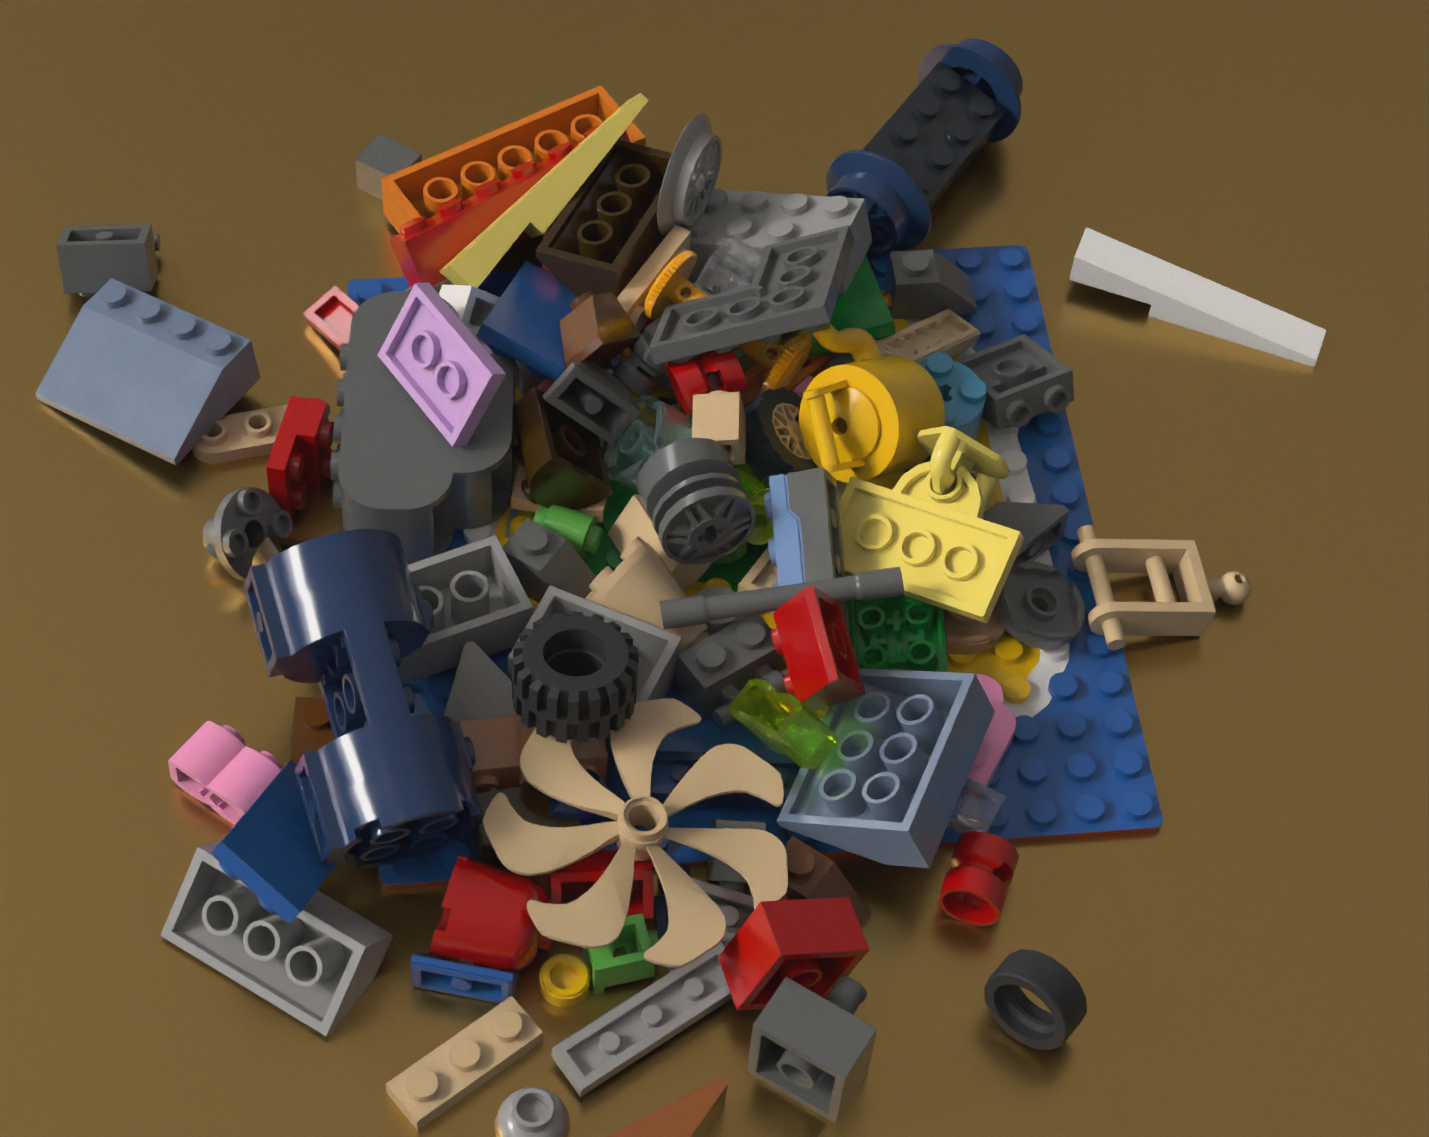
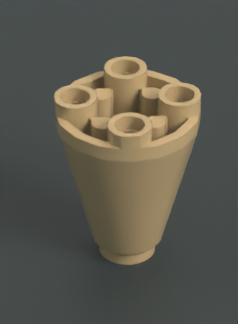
[585,536,710,652]

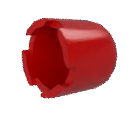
[429,855,552,972]

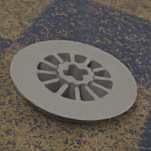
[657,113,722,236]

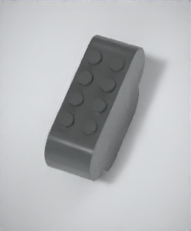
[331,291,515,565]

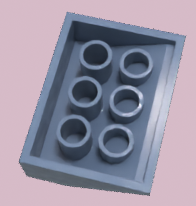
[35,278,261,465]
[777,668,995,868]

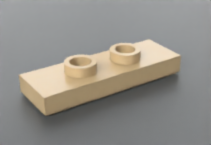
[876,309,981,364]

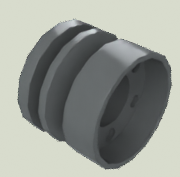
[637,437,756,565]

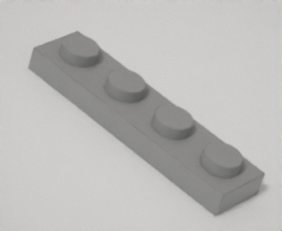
[551,942,732,1097]

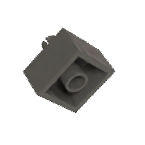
[747,976,877,1124]

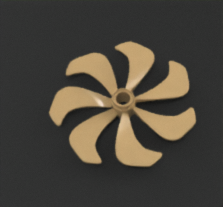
[483,698,788,968]

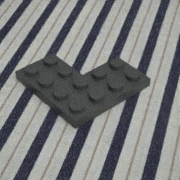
[649,225,855,364]

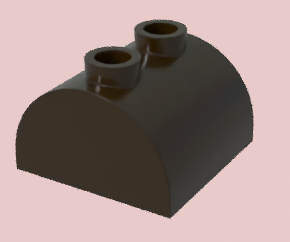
[513,387,613,510]

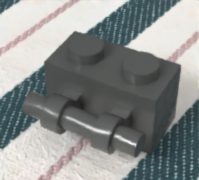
[56,224,161,297]
[675,614,789,728]

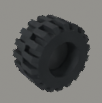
[512,611,639,744]

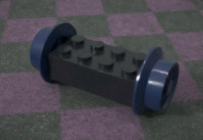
[826,39,1023,257]

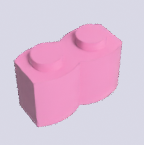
[168,721,283,825]

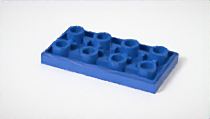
[476,260,578,381]
[211,760,336,923]

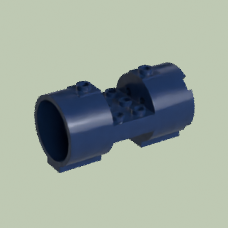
[243,529,484,868]

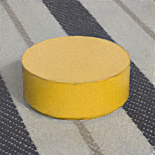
[539,954,591,1008]

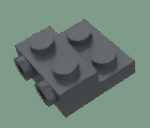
[956,334,1074,431]

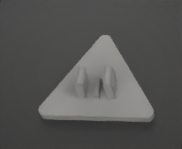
[444,641,516,722]

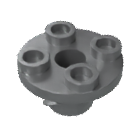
[203,487,293,581]

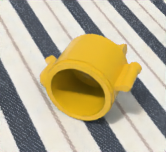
[799,323,945,490]

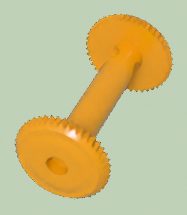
[644,251,812,394]

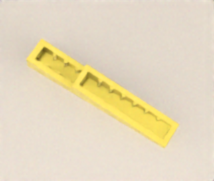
[439,93,649,288]

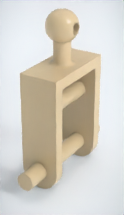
[1071,525,1252,650]

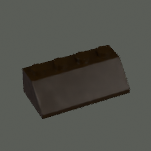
[535,140,672,298]

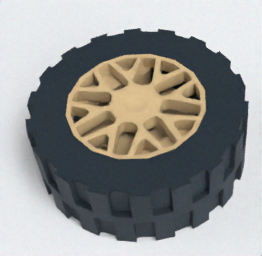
[744,387,819,486]

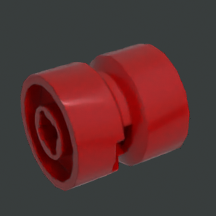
[664,349,748,417]
[938,831,1019,926]

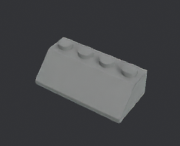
[160,839,393,1037]

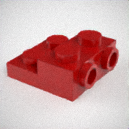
[266,396,337,521]

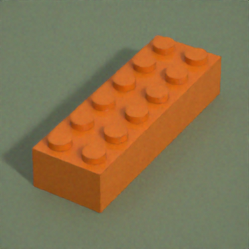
[381,85,646,233]

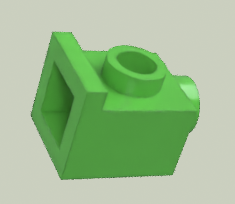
[582,913,659,995]

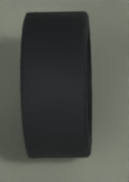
[984,949,1087,1050]

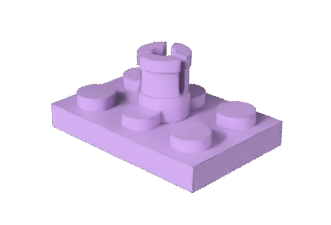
[377,283,506,447]

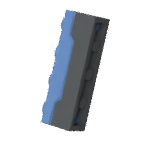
[764,467,852,659]

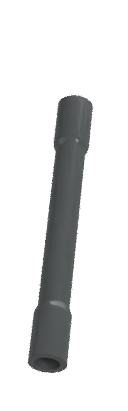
[660,566,904,630]

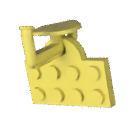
[839,426,1024,623]

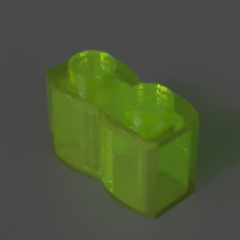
[729,679,838,769]

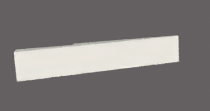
[1069,227,1326,367]

